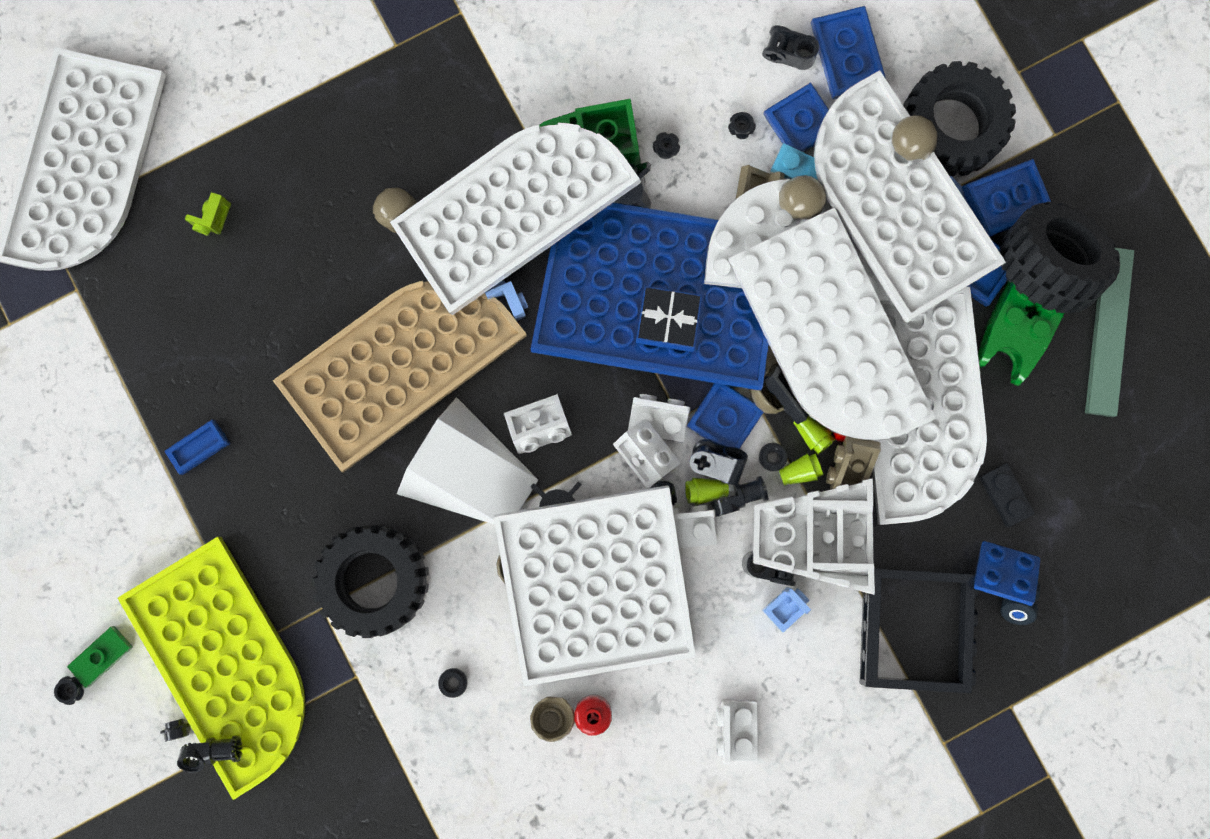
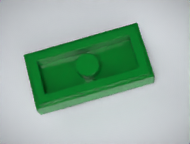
[67,626,133,688]

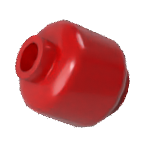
[574,695,612,736]

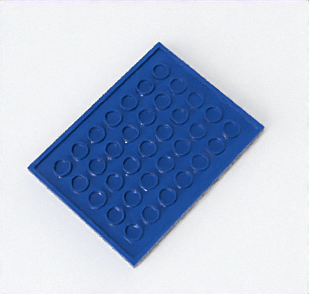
[531,203,769,391]

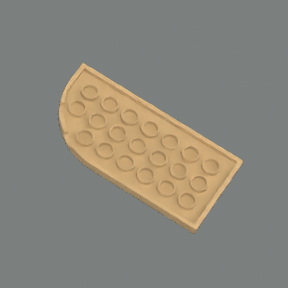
[273,281,527,473]

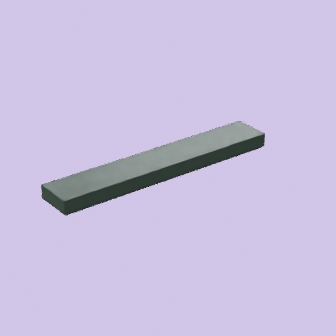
[1085,248,1134,417]

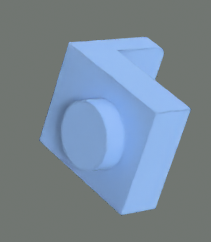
[485,281,528,321]
[762,587,811,632]

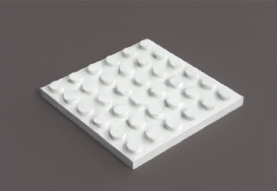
[493,485,696,687]

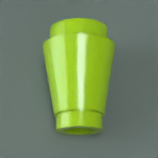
[793,416,835,455]
[779,453,823,486]
[685,477,729,506]

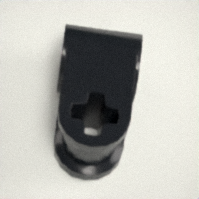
[762,25,819,70]
[689,439,748,485]
[742,551,796,587]

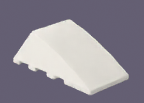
[397,397,538,524]
[753,478,875,595]

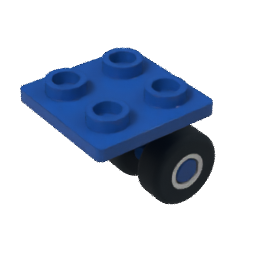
[974,541,1040,625]

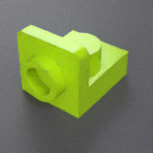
[185,192,231,235]

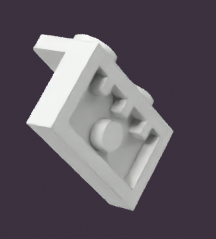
[504,394,572,454]
[628,394,690,443]
[613,419,680,489]
[673,505,717,548]
[716,700,758,764]

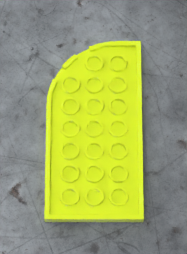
[117,537,305,800]

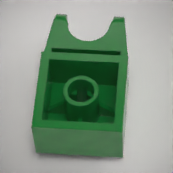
[539,98,641,165]
[978,281,1064,386]

